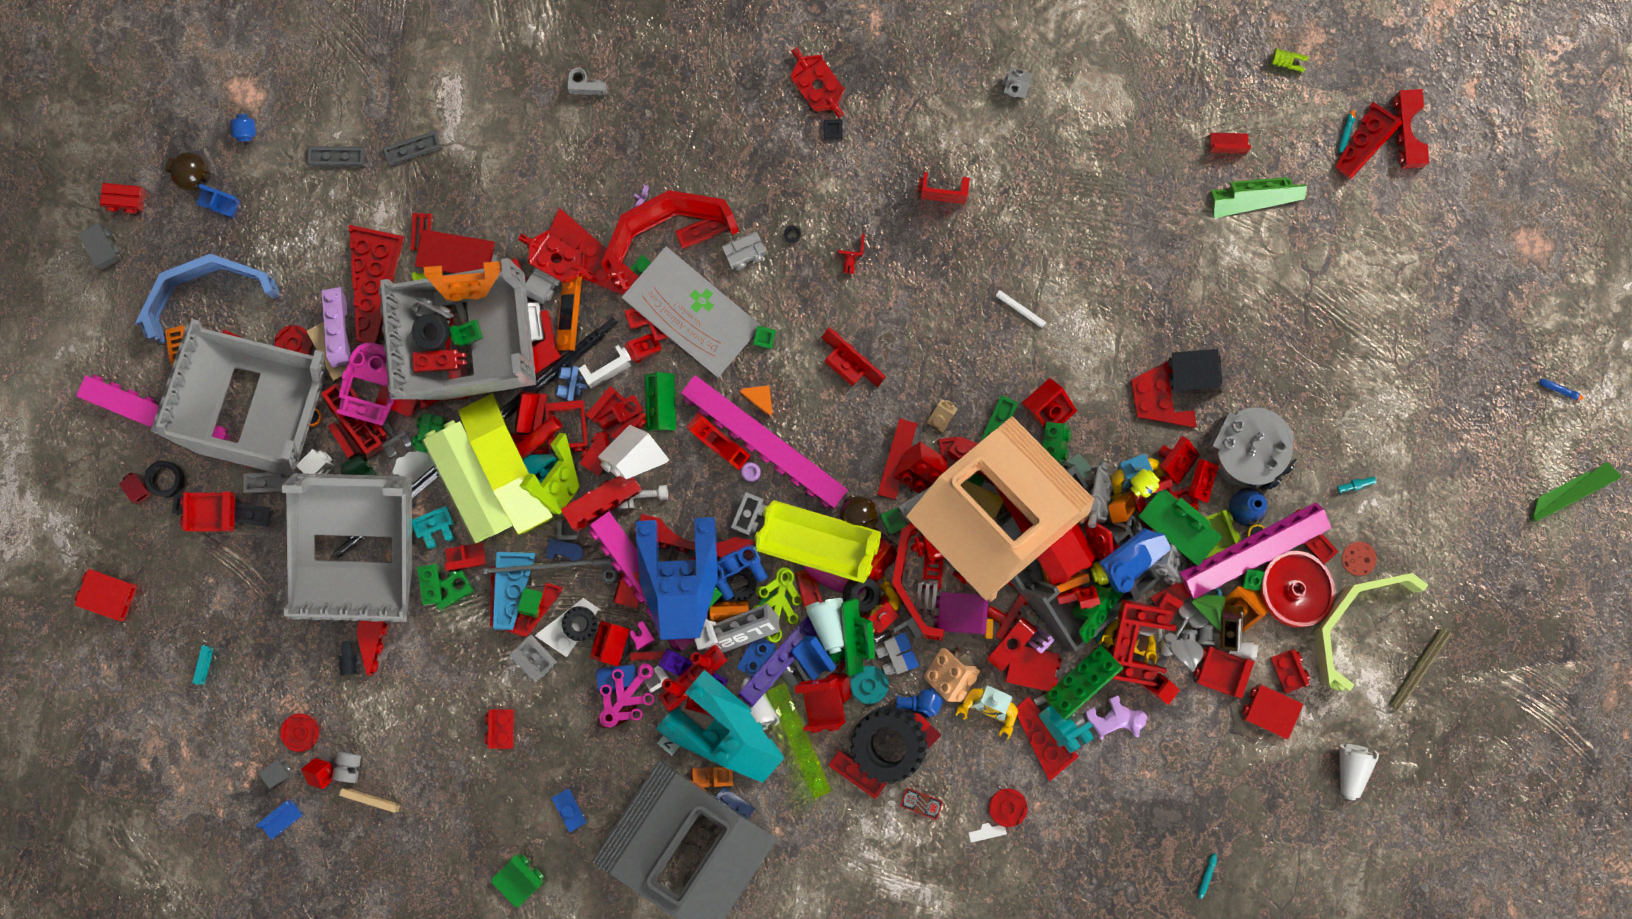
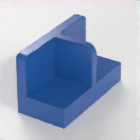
[196,184,240,218]

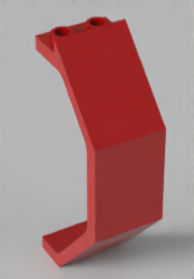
[601,190,739,291]
[892,522,944,641]

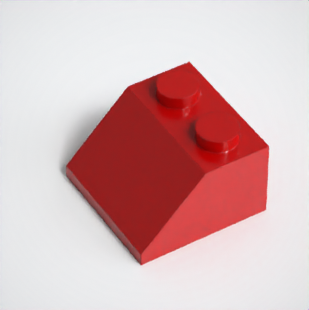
[1022,378,1078,431]

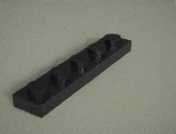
[172,494,272,527]

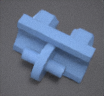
[555,366,588,401]

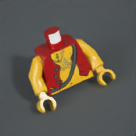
[860,577,901,634]

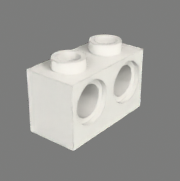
[296,449,334,474]

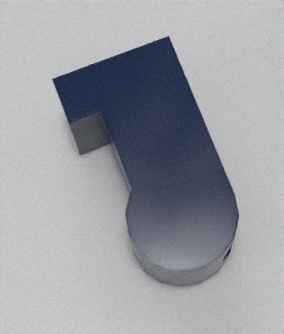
[546,538,584,561]

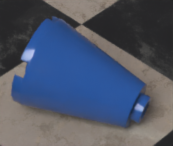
[1229,488,1268,527]

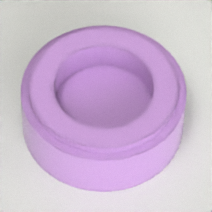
[741,462,761,482]

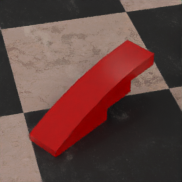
[877,418,918,500]

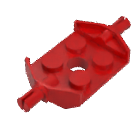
[790,47,845,119]
[518,230,595,283]

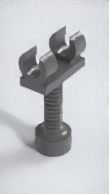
[382,418,412,458]

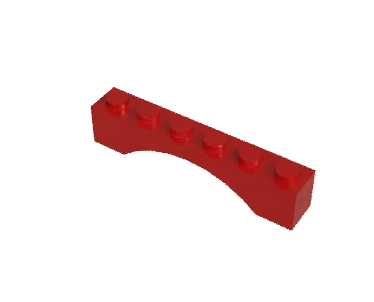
[640,514,754,561]

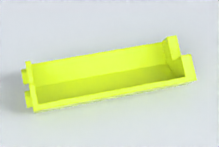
[754,500,881,583]

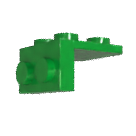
[491,853,545,907]

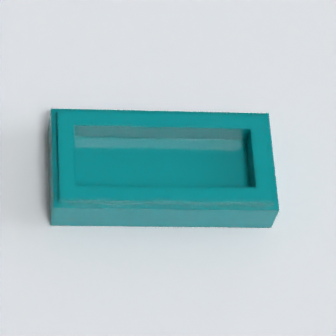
[192,645,214,685]

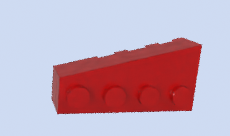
[560,476,643,532]

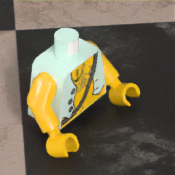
[956,686,1018,739]

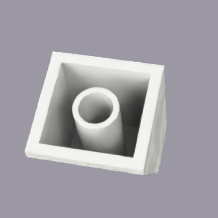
[598,425,669,479]

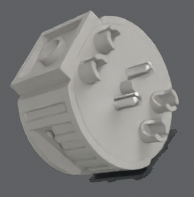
[1206,408,1297,490]

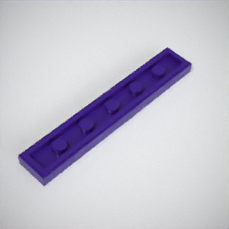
[738,616,817,707]

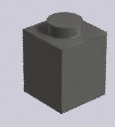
[258,759,293,789]

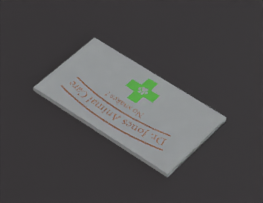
[621,246,761,378]

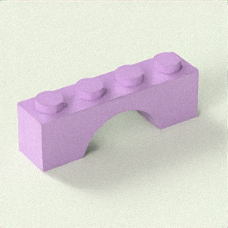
[322,287,351,368]

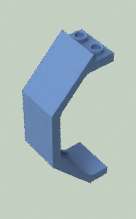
[135,254,281,344]

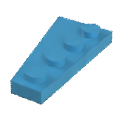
[493,552,536,630]

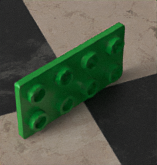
[1138,489,1222,566]
[1044,645,1123,720]

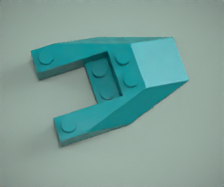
[656,670,785,783]

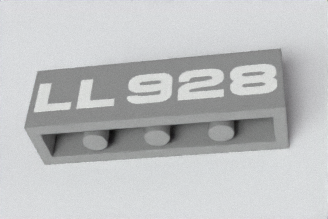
[705,604,779,653]

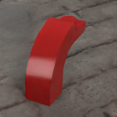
[686,413,751,470]

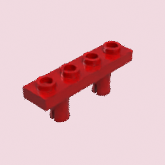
[987,581,1028,641]
[658,645,728,712]

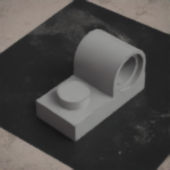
[568,68,607,95]

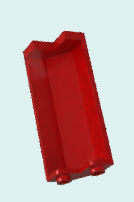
[994,484,1097,585]

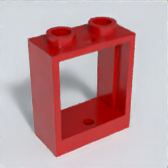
[545,400,589,454]

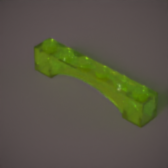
[768,683,832,799]

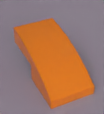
[691,766,733,787]

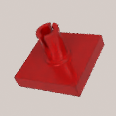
[1158,436,1200,485]

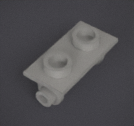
[412,297,454,324]

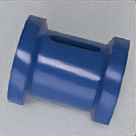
[896,695,916,712]

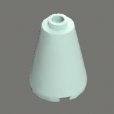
[806,598,844,654]

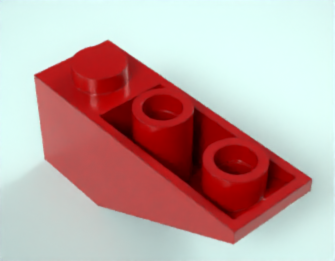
[356,620,389,676]

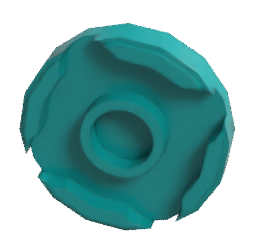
[850,666,889,704]

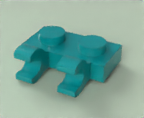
[412,506,455,549]

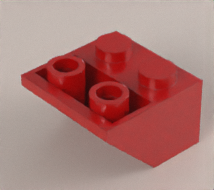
[893,441,947,494]

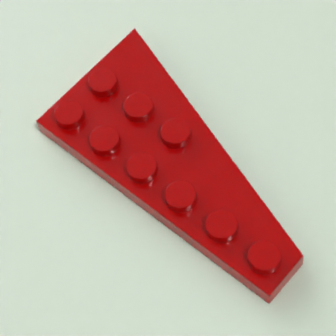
[549,208,639,296]
[349,225,405,344]

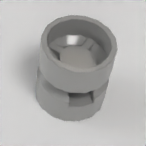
[332,752,361,783]

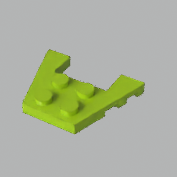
[519,433,580,515]

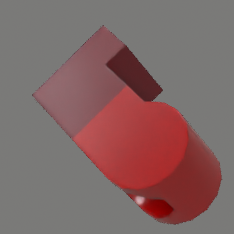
[914,713,941,749]

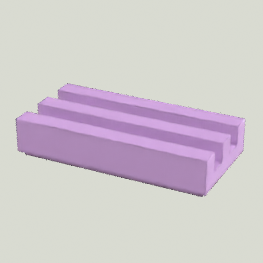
[1027,625,1054,653]

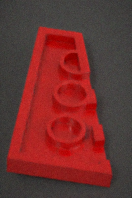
[1335,101,1402,180]

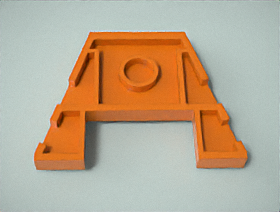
[424,261,502,301]

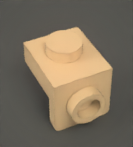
[927,399,957,433]

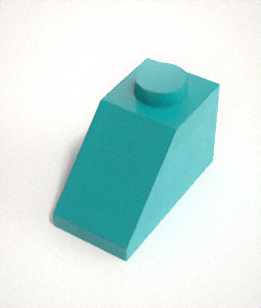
[523,454,558,484]

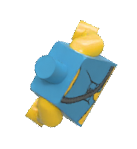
[1111,454,1165,501]

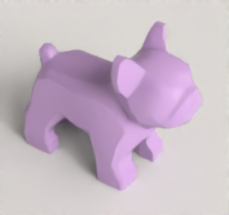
[1085,695,1148,739]

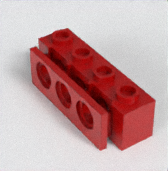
[321,383,387,459]

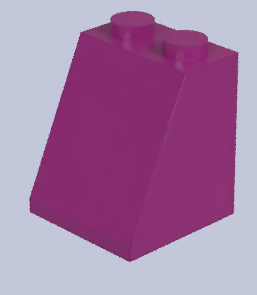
[933,592,988,635]

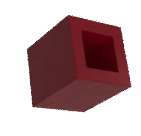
[119,473,152,504]

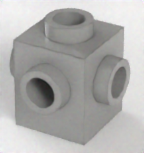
[1002,68,1032,99]

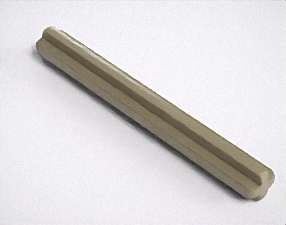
[1391,628,1451,711]

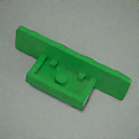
[1073,583,1124,644]
[841,598,875,676]

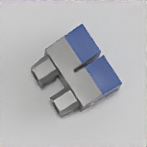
[875,632,919,675]

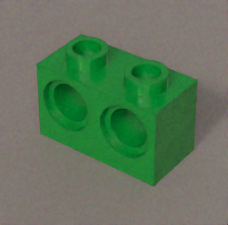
[435,569,475,610]

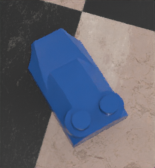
[1099,528,1171,593]

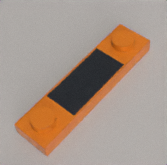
[556,276,582,351]

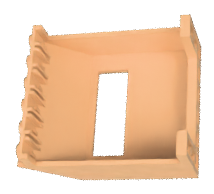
[906,416,1094,602]

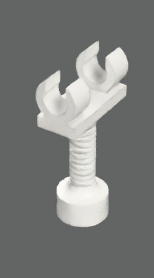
[618,485,668,509]

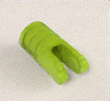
[1271,48,1309,73]

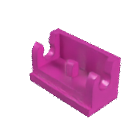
[630,621,656,650]

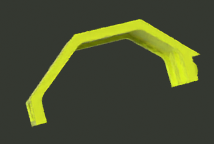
[458,393,555,535]

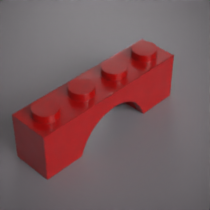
[1393,89,1429,169]

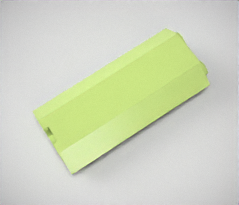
[421,420,513,544]

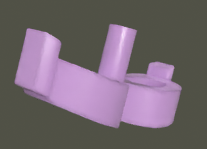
[631,184,649,209]

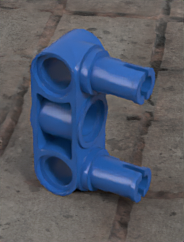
[716,544,768,601]

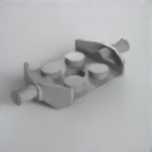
[1088,462,1113,528]

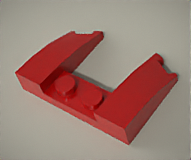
[1112,600,1176,686]

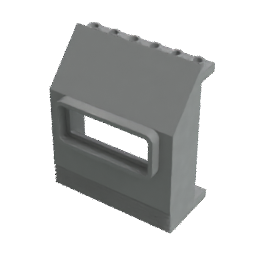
[379,258,536,400]
[151,319,327,476]
[282,473,412,622]

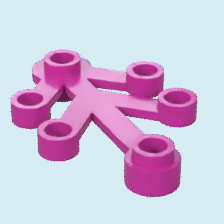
[599,663,655,727]

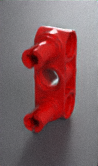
[987,616,1037,672]

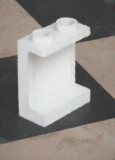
[578,345,632,390]

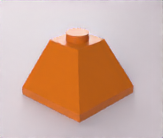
[1225,586,1268,633]

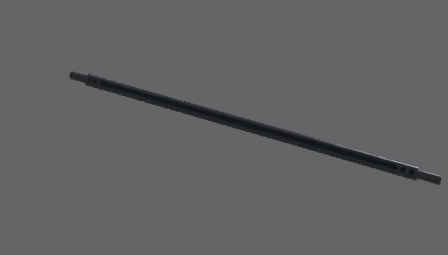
[333,317,618,558]

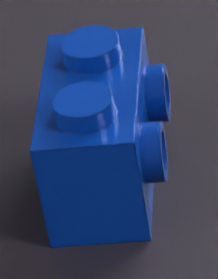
[737,638,777,677]

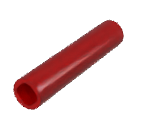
[516,415,562,460]

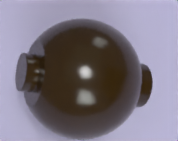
[165,152,211,191]
[840,496,878,530]

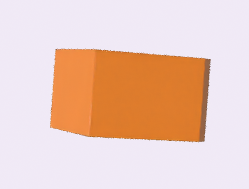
[740,385,773,417]

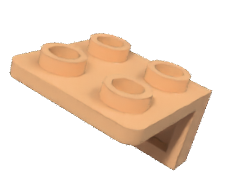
[924,648,980,702]

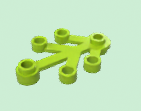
[752,567,802,642]

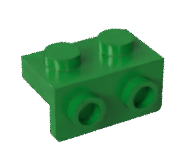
[1042,422,1072,465]

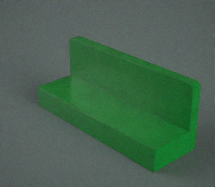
[645,372,676,432]

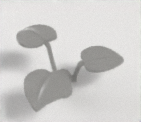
[1138,601,1209,671]

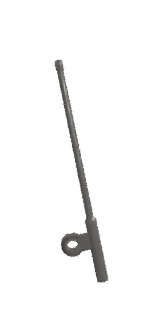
[482,557,617,584]

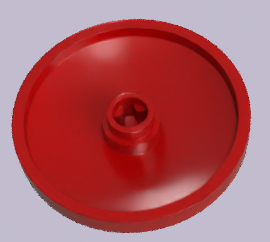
[1260,551,1335,628]

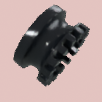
[784,225,801,244]

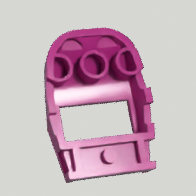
[337,343,395,426]

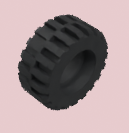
[850,706,928,784]

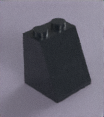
[1168,349,1223,393]

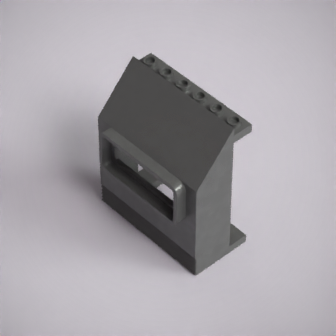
[592,759,778,919]

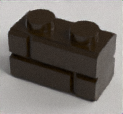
[1220,605,1244,652]

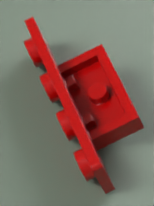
[821,327,886,387]

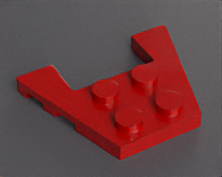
[1130,361,1197,428]
[490,565,563,638]

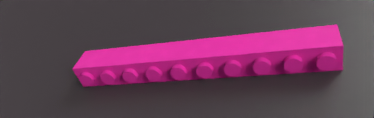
[681,375,848,510]

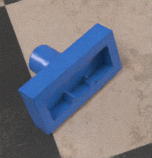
[552,788,587,832]

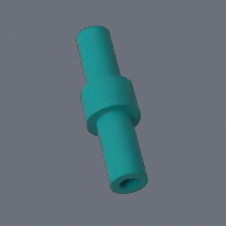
[1337,476,1376,493]

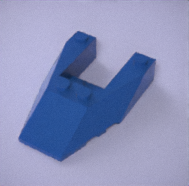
[636,517,718,640]

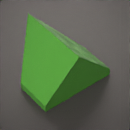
[1192,595,1225,630]

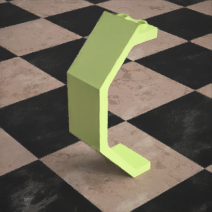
[1313,573,1428,692]

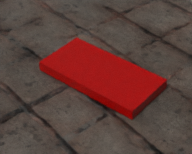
[415,230,495,274]

